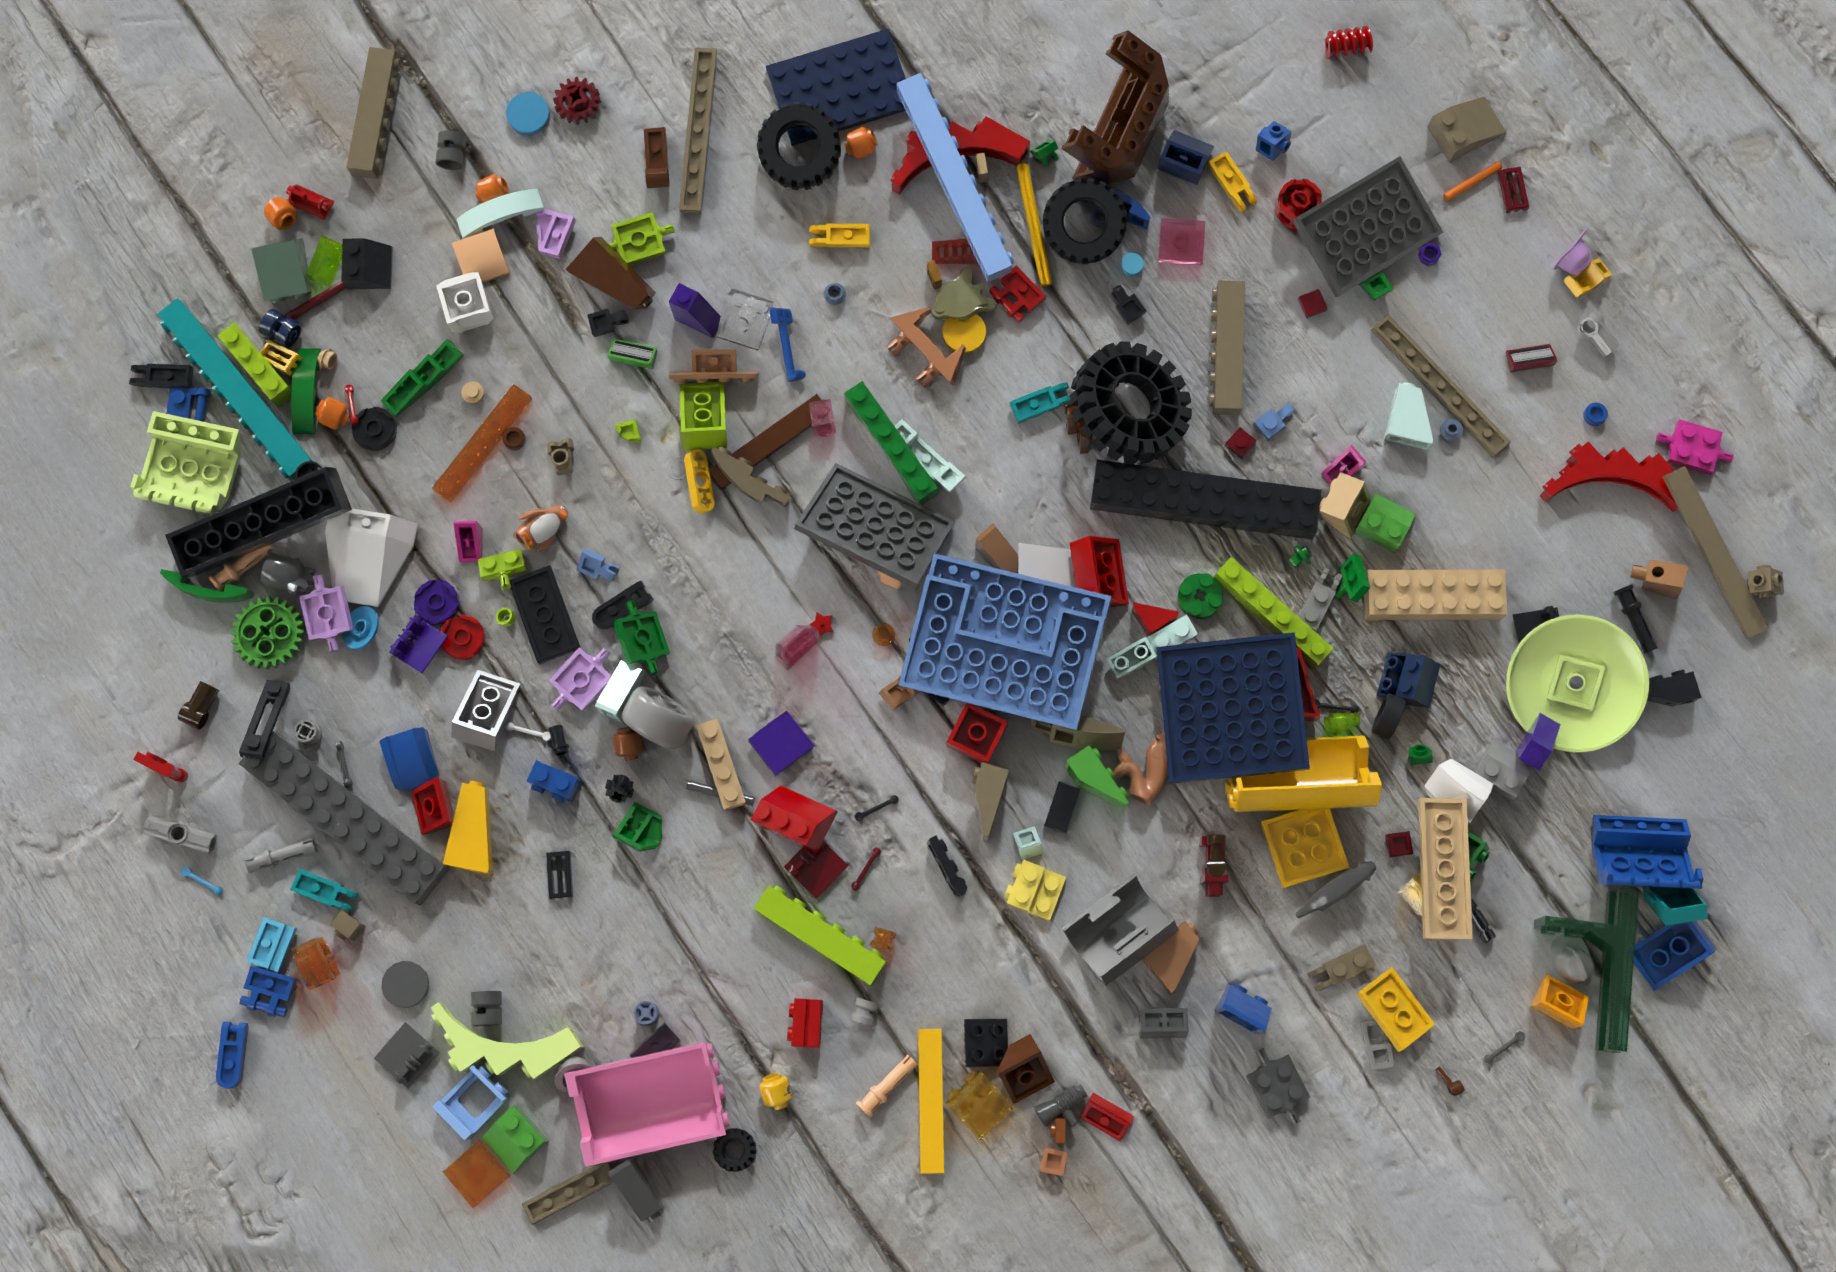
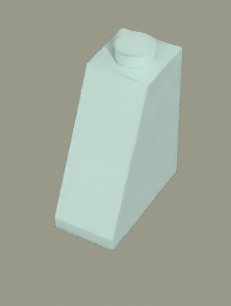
[1384,383,1433,450]
[595,661,645,723]

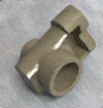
[547,438,574,476]

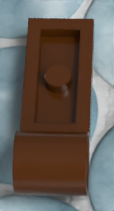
[644,127,670,189]

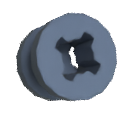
[634,1001,660,1025]

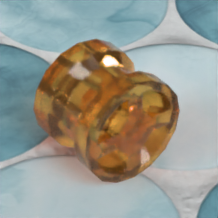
[870,927,897,952]

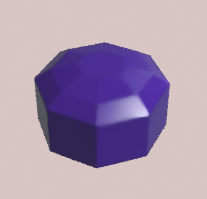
[1418,242,1442,266]

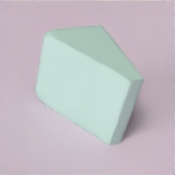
[1013,826,1043,860]

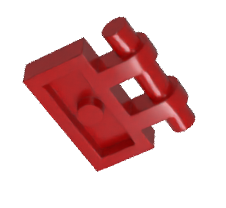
[989,265,1046,323]

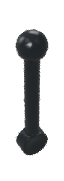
[1315,699,1359,714]
[854,795,899,822]

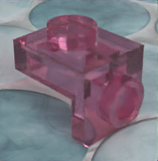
[809,399,836,436]

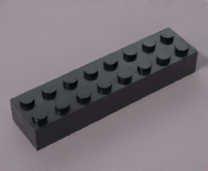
[165,467,352,577]

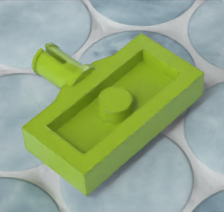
[478,548,527,590]

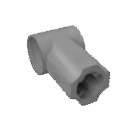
[1578,312,1620,357]

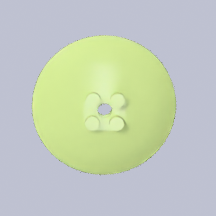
[1506,614,1649,752]

